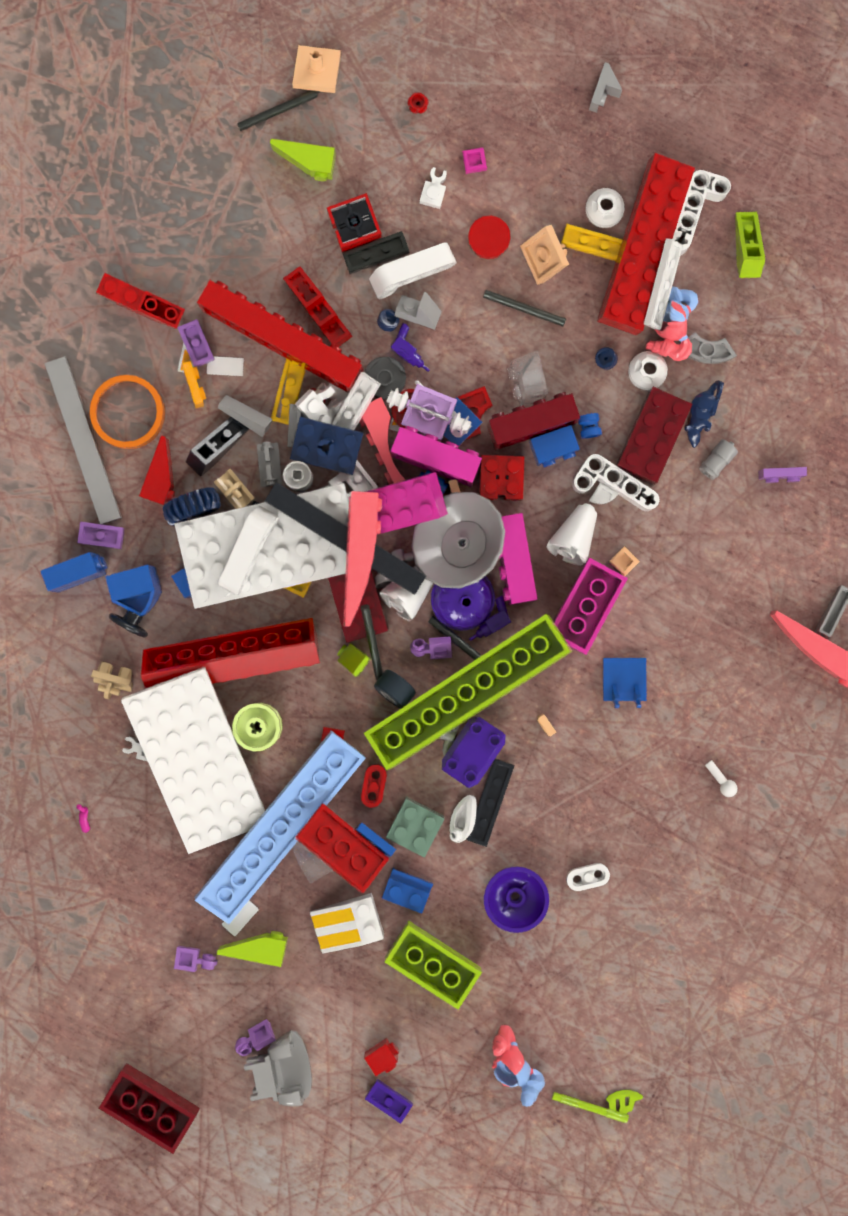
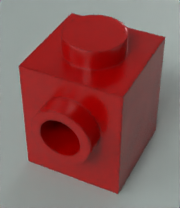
[364,1038,399,1076]

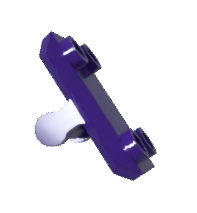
[442,716,505,788]

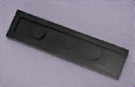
[466,758,515,847]

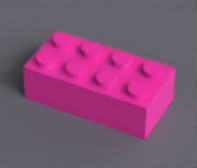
[391,426,482,487]
[348,472,448,535]
[499,513,538,605]
[553,558,628,655]

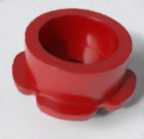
[407,92,429,114]

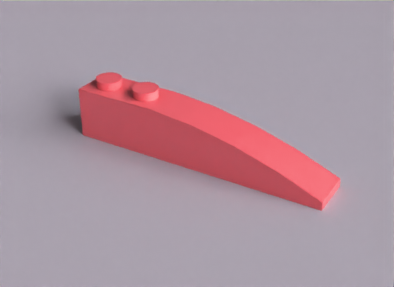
[343,491,382,626]
[770,611,848,688]

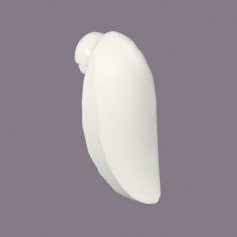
[450,795,476,843]

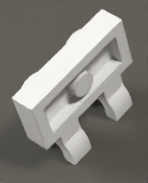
[295,383,344,424]
[328,461,378,501]

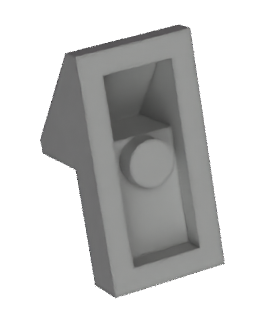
[589,62,622,113]
[395,292,442,330]

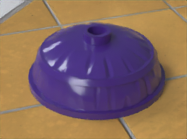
[431,576,495,630]
[484,866,549,933]

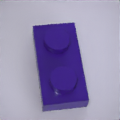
[365,1079,413,1124]

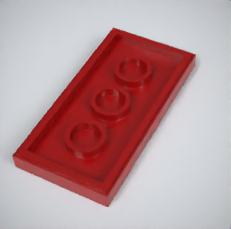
[295,803,390,894]

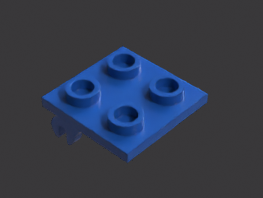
[603,658,647,708]

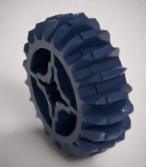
[162,487,221,526]

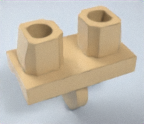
[214,469,255,509]
[91,662,133,700]

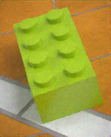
[384,920,482,1009]

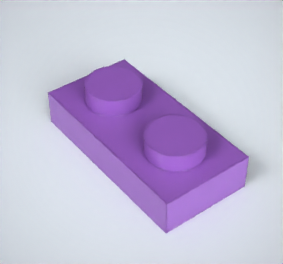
[177,319,215,367]
[758,467,807,483]
[77,522,125,549]

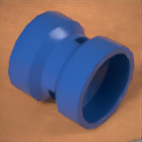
[578,413,602,439]

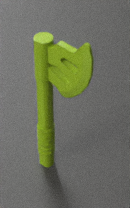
[552,1090,643,1123]

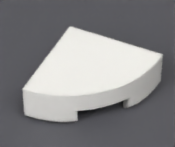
[589,482,619,504]

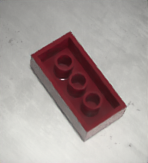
[616,386,692,486]
[487,392,580,451]
[328,570,389,643]
[98,1063,200,1154]

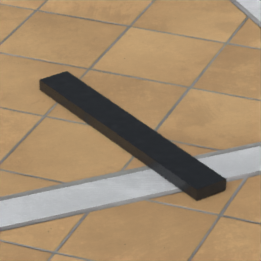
[264,482,426,595]

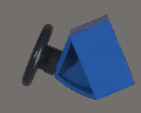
[105,565,162,638]

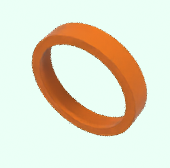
[90,375,165,449]

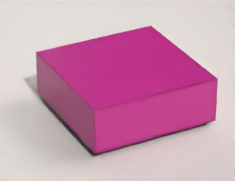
[462,147,487,174]

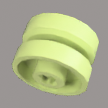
[232,702,283,752]

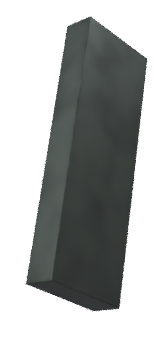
[342,231,410,274]

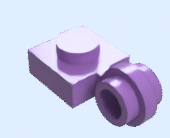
[410,637,452,659]
[174,946,218,972]
[235,1019,276,1056]

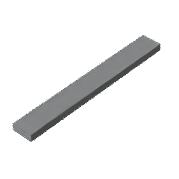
[44,356,122,525]

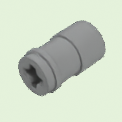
[699,439,738,480]

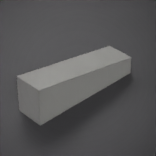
[218,395,272,437]
[814,585,848,639]

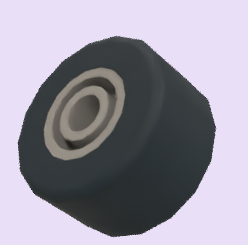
[374,669,416,709]

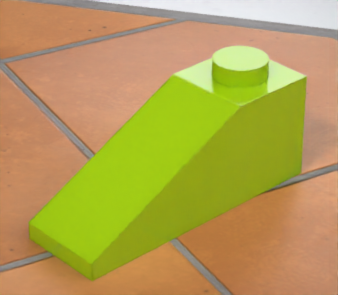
[270,139,336,181]
[735,212,766,278]
[337,643,371,677]
[217,931,288,967]

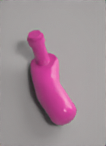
[76,804,90,833]

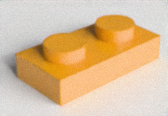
[182,361,206,409]

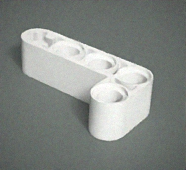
[673,170,731,255]
[369,242,457,299]
[572,454,659,511]
[218,506,279,595]

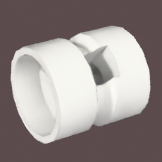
[283,461,313,492]

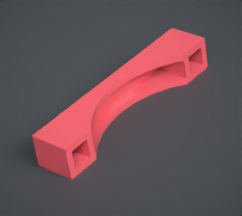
[359,397,416,527]

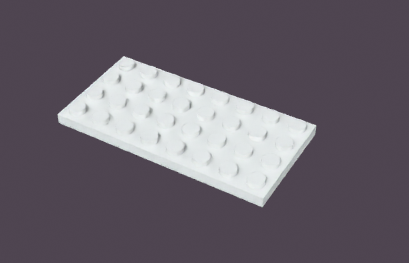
[175,484,349,609]
[121,667,265,854]

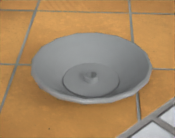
[411,492,505,588]

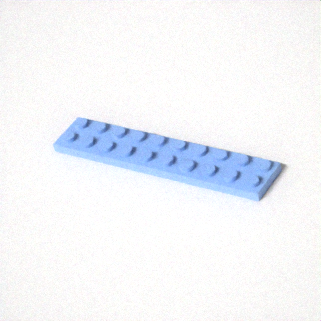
[194,731,365,924]

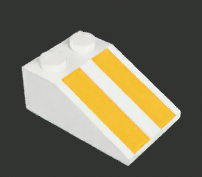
[310,893,384,954]

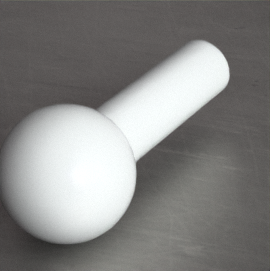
[705,760,738,797]

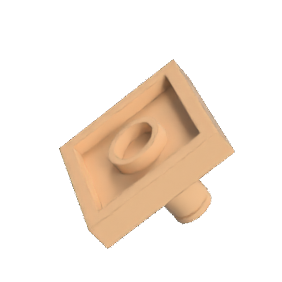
[293,45,341,93]
[520,225,569,285]

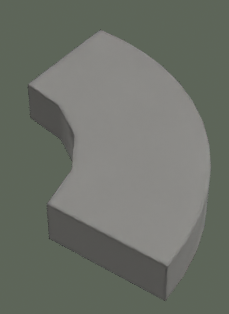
[678,332,737,364]

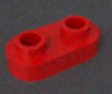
[361,764,387,808]

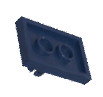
[290,416,364,475]

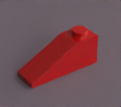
[139,435,175,506]

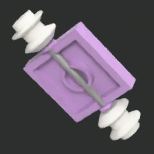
[387,384,472,441]

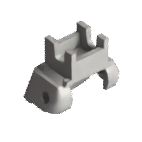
[244,1030,312,1107]

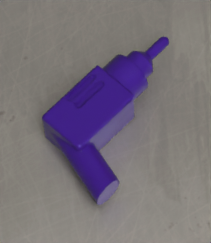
[391,323,430,372]
[469,595,511,641]

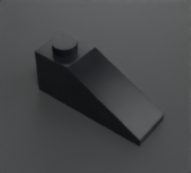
[186,417,249,477]

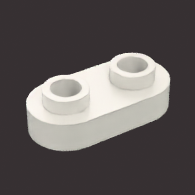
[566,863,610,891]

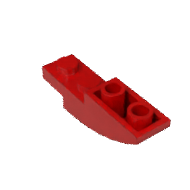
[96,273,185,329]

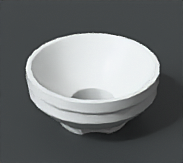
[586,188,624,228]
[628,351,668,391]

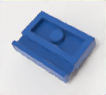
[355,823,396,857]
[382,868,433,914]

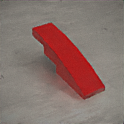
[283,266,352,347]

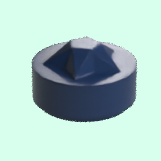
[377,309,400,332]
[595,347,618,370]

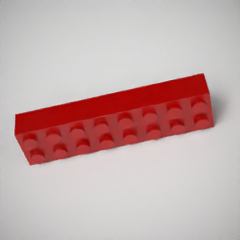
[597,153,695,335]
[197,280,364,393]
[141,618,320,689]

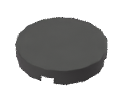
[365,357,406,400]

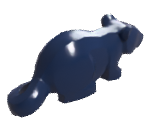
[684,380,724,448]

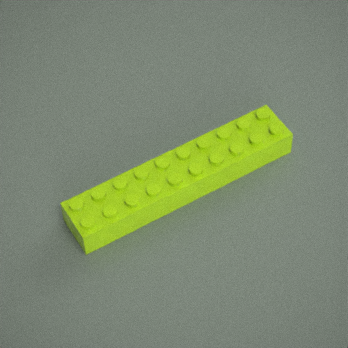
[364,614,573,770]

